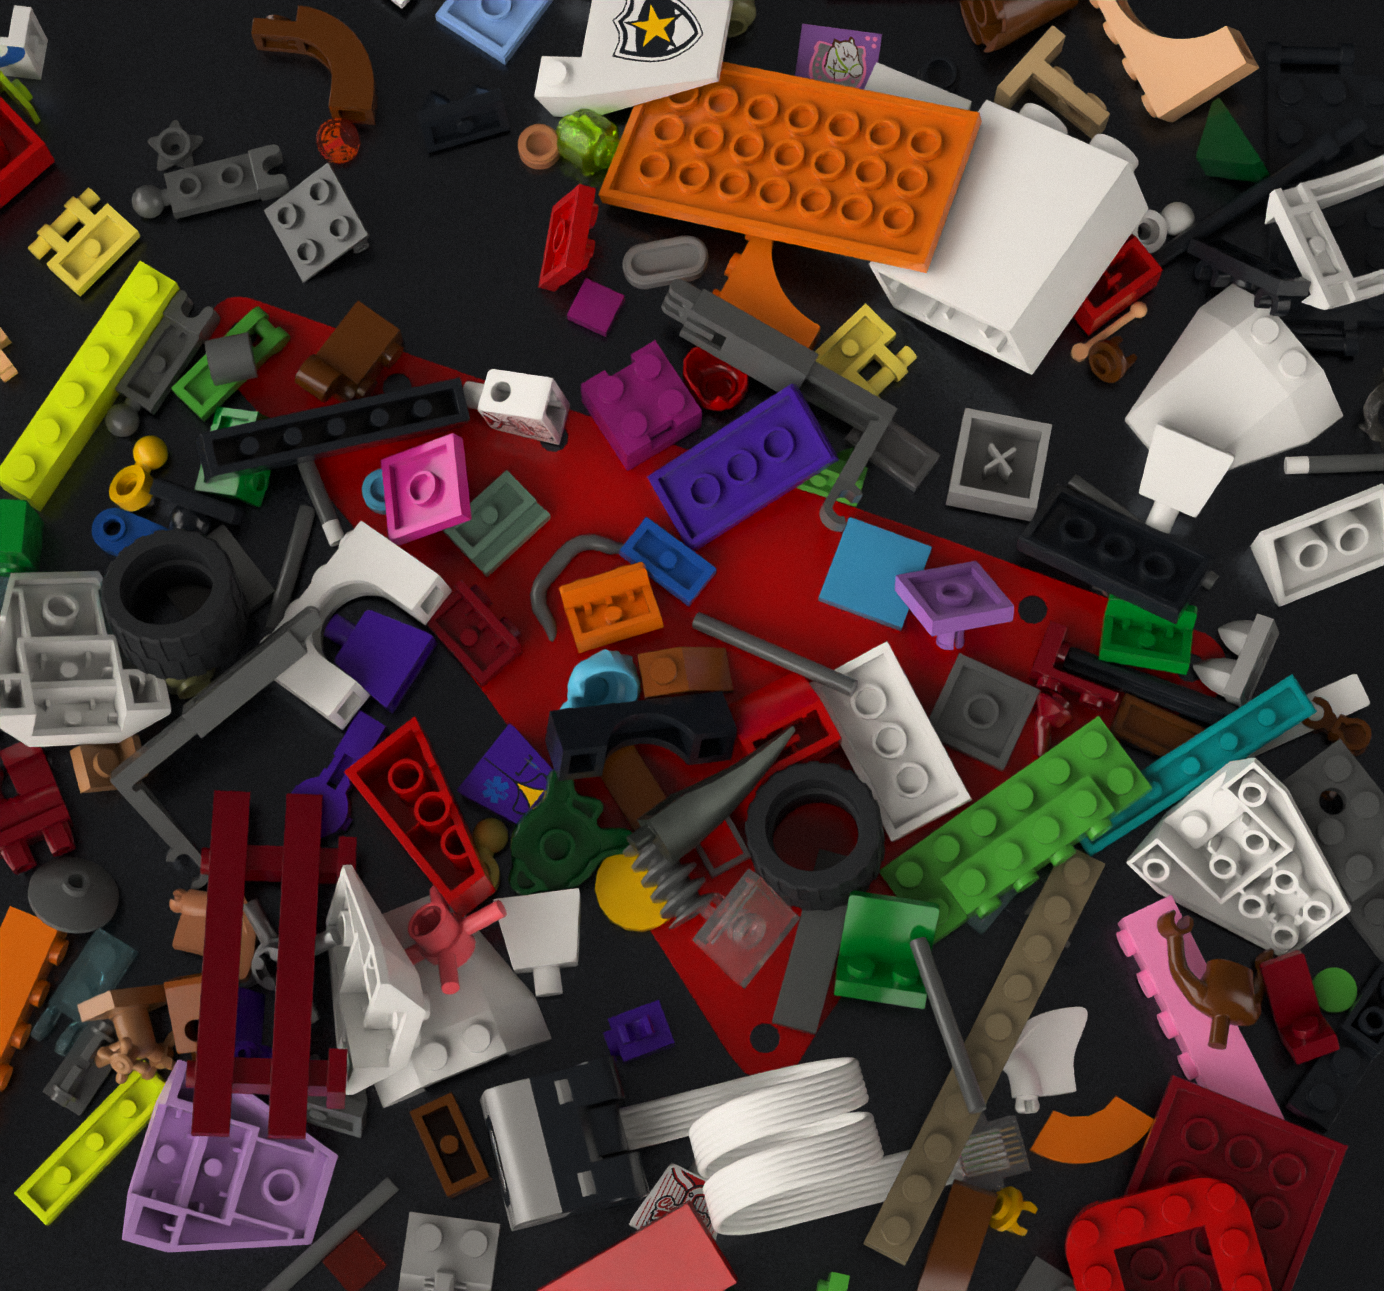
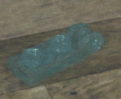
[31,928,138,1056]

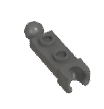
[132,144,291,219]
[105,290,220,437]

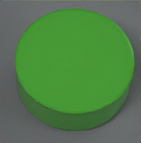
[1312,968,1357,1014]

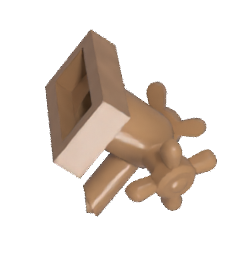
[77,984,176,1084]

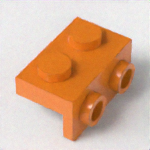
[559,562,664,653]

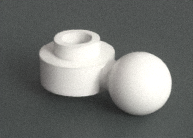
[1131,202,1195,253]

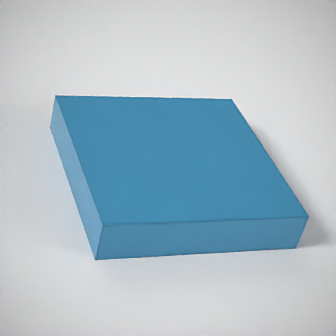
[818,517,932,631]

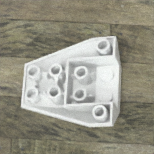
[1126,757,1352,956]

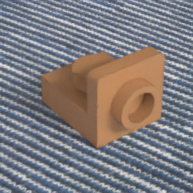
[70,734,148,794]

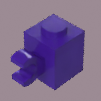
[603,1000,675,1065]

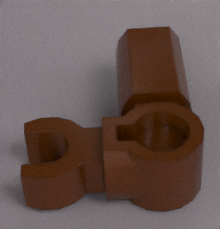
[1302,696,1372,801]

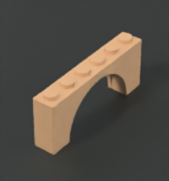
[1089,0,1259,123]

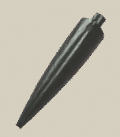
[627,726,795,865]

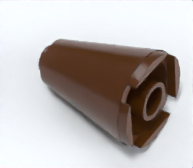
[960,0,1079,53]

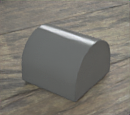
[205,332,258,386]

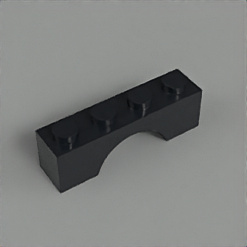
[545,691,737,781]

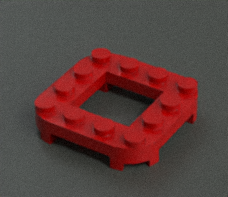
[1065,1174,1272,1291]

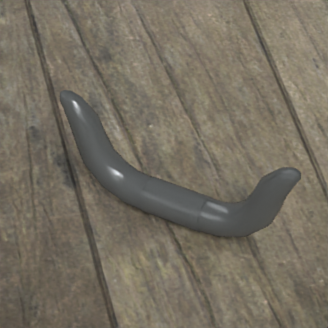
[530,534,624,641]

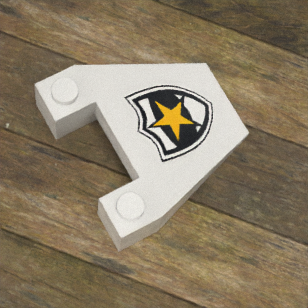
[534,0,733,118]

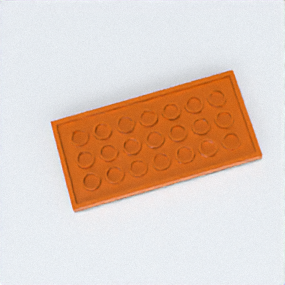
[598,62,982,273]

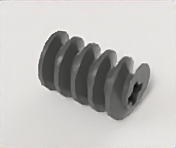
[623,842,715,930]

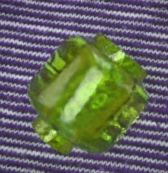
[556,108,620,172]

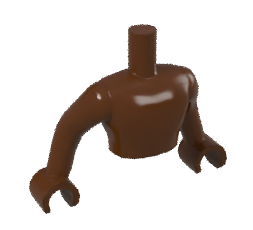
[1157,910,1284,1050]

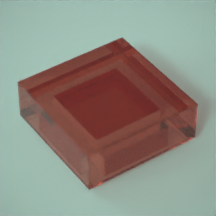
[322,1230,388,1291]

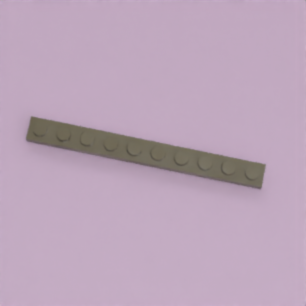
[863,848,1105,1266]

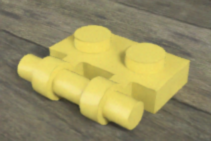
[27,187,141,297]
[815,303,917,398]

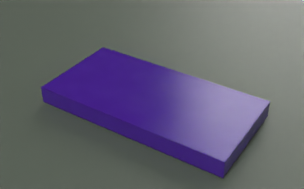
[647,383,840,552]

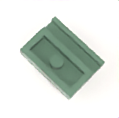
[443,470,551,577]

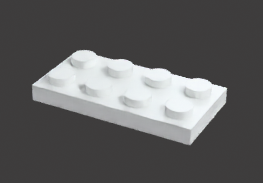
[809,641,972,842]

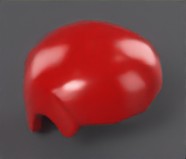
[682,346,749,412]

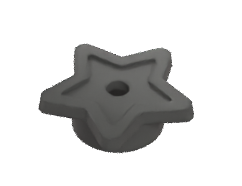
[147,120,203,172]

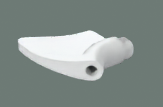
[1003,1007,1088,1114]

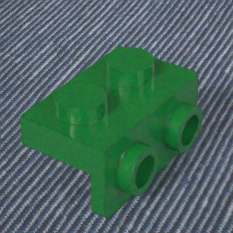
[1098,594,1198,675]

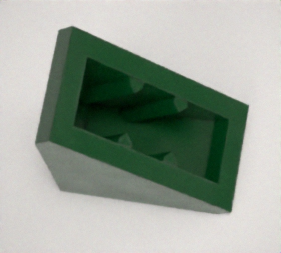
[1196,97,1270,182]

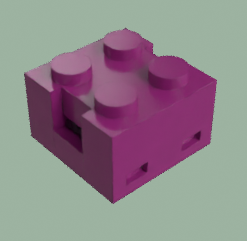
[580,340,702,471]

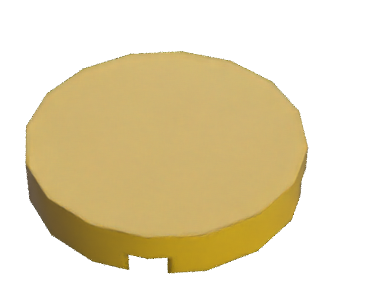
[595,854,671,932]

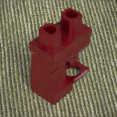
[0,742,76,875]

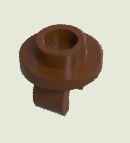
[1088,336,1137,383]

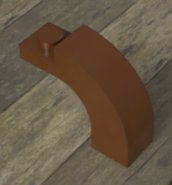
[251,5,378,125]

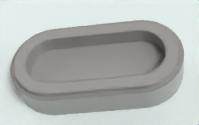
[623,235,708,289]

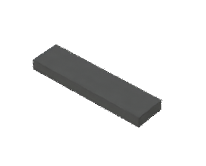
[772,849,847,1035]

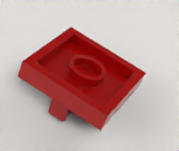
[538,184,598,292]

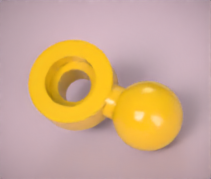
[109,435,168,512]

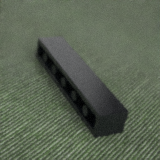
[196,377,470,484]

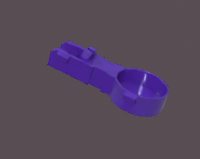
[291,711,389,839]

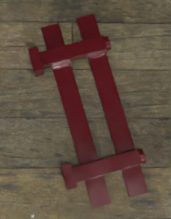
[186,790,357,1139]

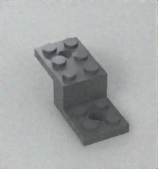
[1281,739,1384,962]

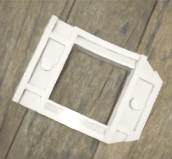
[1265,155,1384,310]

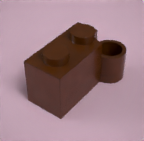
[295,300,404,403]

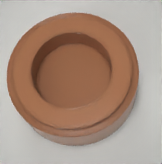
[518,124,561,170]

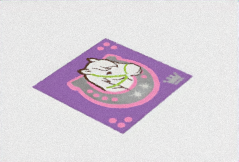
[795,24,882,89]

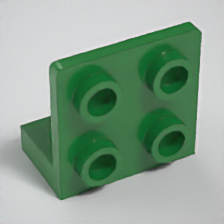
[834,890,939,1009]

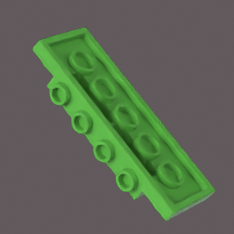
[879,716,1152,945]

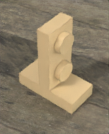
[994,25,1110,139]

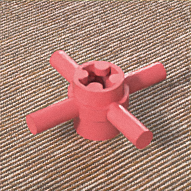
[404,885,507,995]

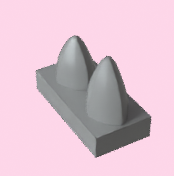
[1193,613,1279,707]

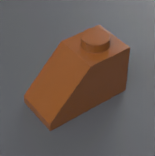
[637,647,733,700]

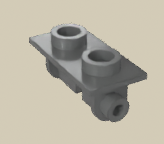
[42,1020,119,1116]

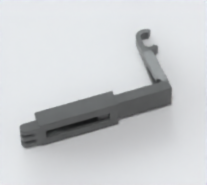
[661,279,898,532]
[110,606,321,890]

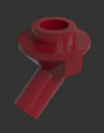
[1032,691,1074,756]

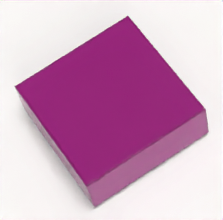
[567,278,625,337]

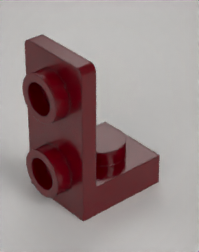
[1028,621,1119,711]
[1259,950,1340,1065]

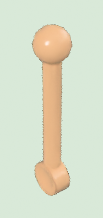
[1071,301,1147,362]

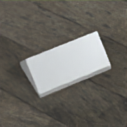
[1250,483,1384,607]

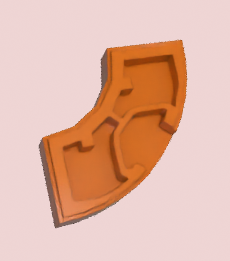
[1029,1096,1154,1164]

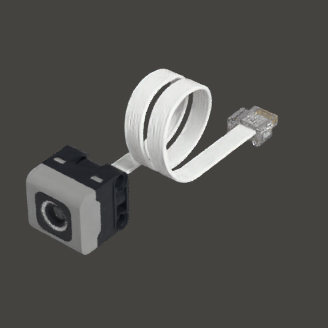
[479,1056,1031,1235]

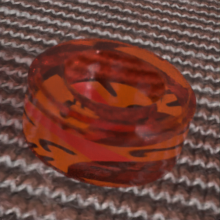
[316,118,360,164]

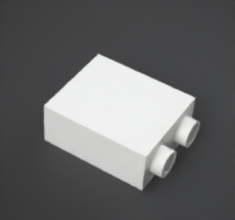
[869,100,1149,375]

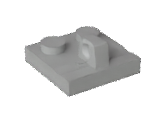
[398,1212,501,1291]

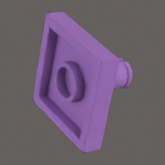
[895,561,1014,650]

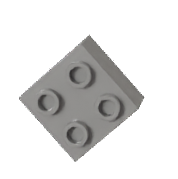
[945,408,1052,521]

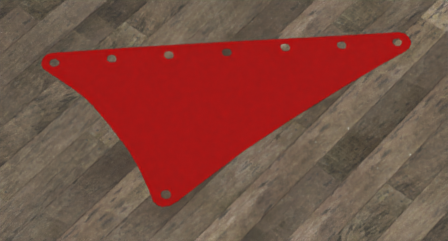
[209,296,1226,1075]

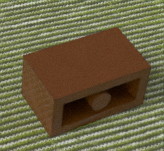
[410,1092,493,1199]

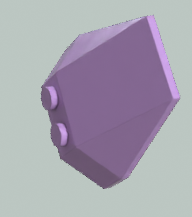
[122,1060,338,1253]

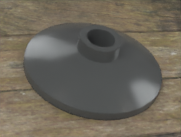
[28,857,119,934]

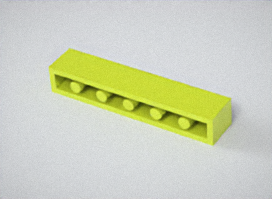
[0,261,180,512]

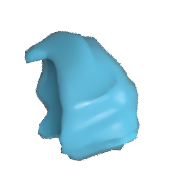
[559,649,641,710]

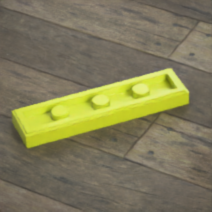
[14,1060,166,1226]

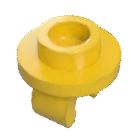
[989,1186,1038,1236]

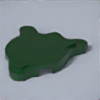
[508,769,632,895]

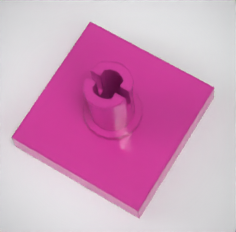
[381,433,472,545]

